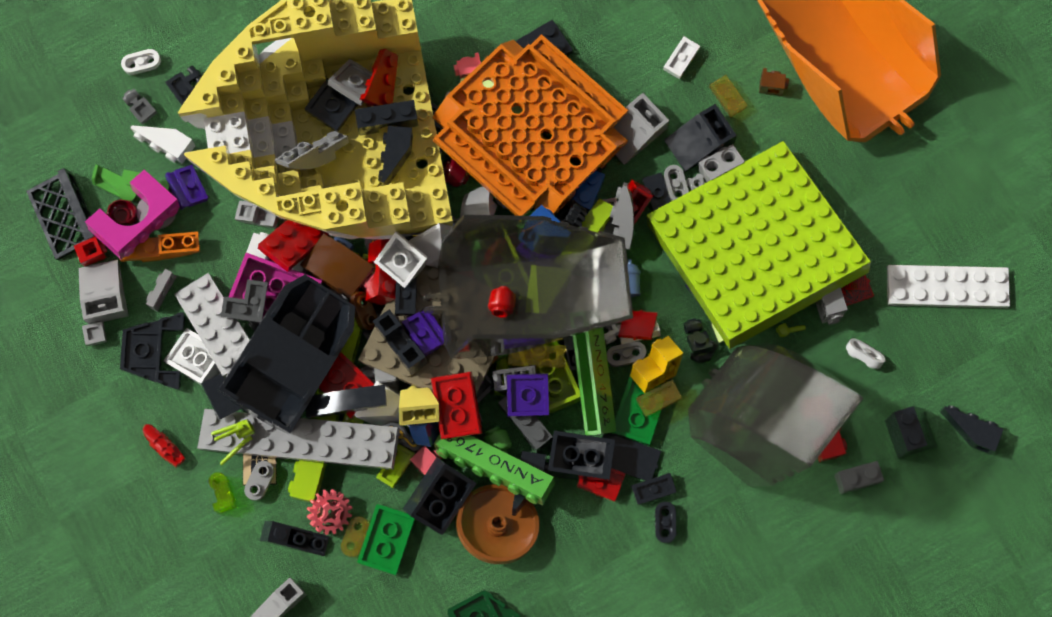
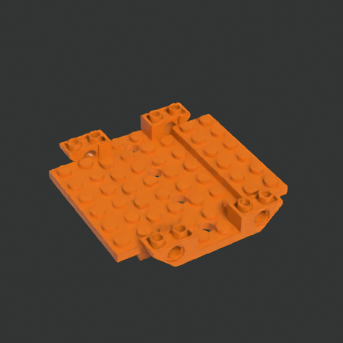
[433,34,628,220]

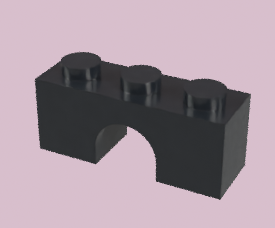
[355,100,418,136]
[373,309,428,375]

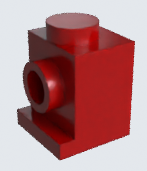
[74,236,108,267]

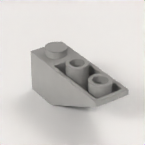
[251,578,307,617]

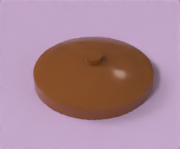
[456,484,539,565]

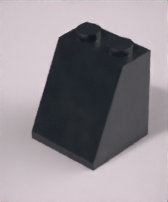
[885,406,937,459]

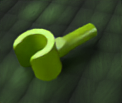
[776,323,806,337]

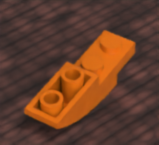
[120,232,200,262]

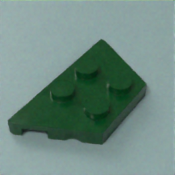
[448,589,521,617]

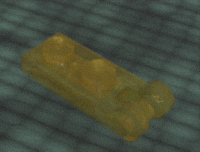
[508,344,566,368]

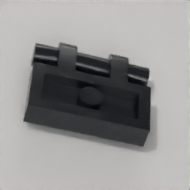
[165,66,203,106]

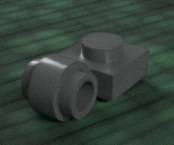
[122,88,157,125]

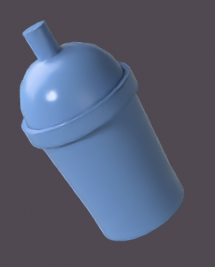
[621,259,641,297]

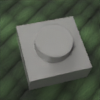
[82,321,107,347]

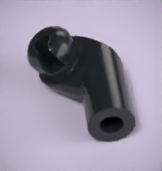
[690,341,719,363]

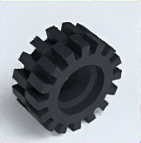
[555,200,587,237]

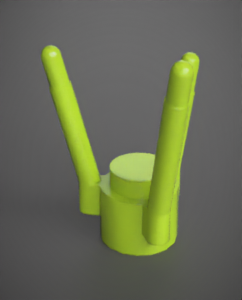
[211,419,255,465]

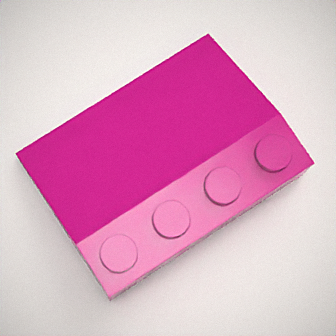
[229,252,322,319]

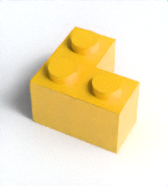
[630,336,683,393]

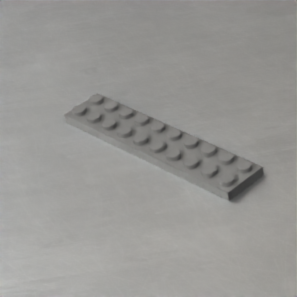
[197,409,400,470]

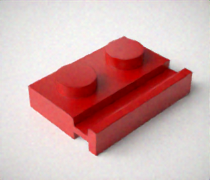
[577,468,625,502]

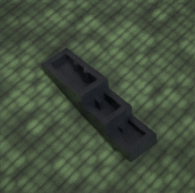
[306,385,387,418]

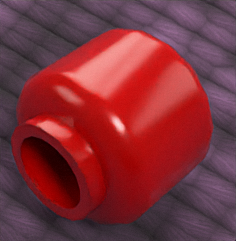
[488,286,516,318]

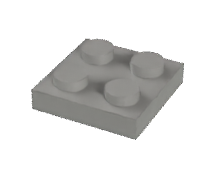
[327,59,373,106]

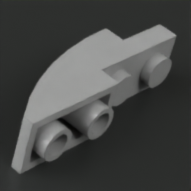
[275,131,349,170]
[606,183,634,266]

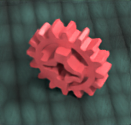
[307,489,352,535]

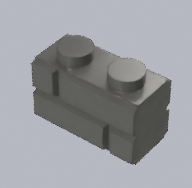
[835,461,884,494]

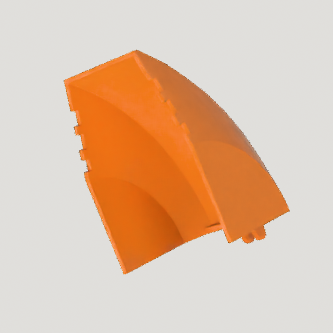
[757,0,941,142]

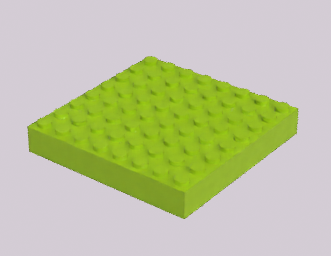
[647,141,871,349]

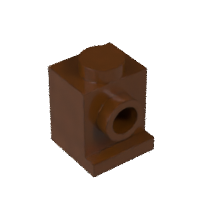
[759,68,789,96]

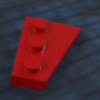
[359,49,398,106]

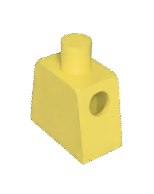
[399,386,439,425]

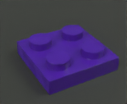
[507,373,549,416]

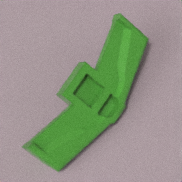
[92,164,171,202]

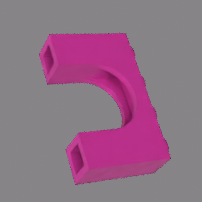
[85,170,180,260]

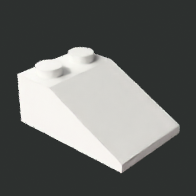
[164,328,221,385]

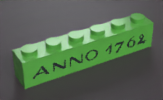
[570,310,616,435]
[434,434,555,505]

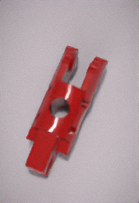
[142,424,185,468]

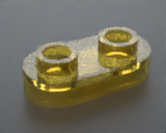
[341,517,369,557]

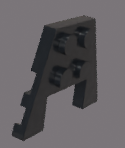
[120,312,185,390]

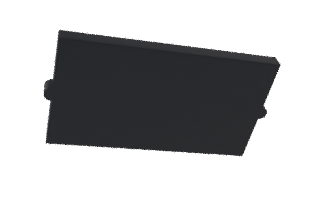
[602,433,661,481]

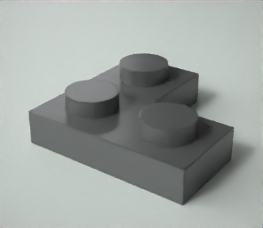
[221,279,268,323]

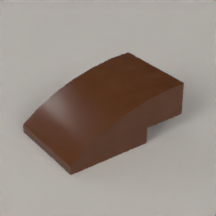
[300,234,375,299]

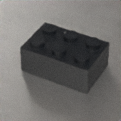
[403,457,477,536]

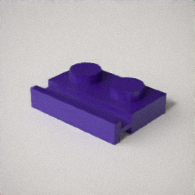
[165,165,208,210]
[402,308,449,356]

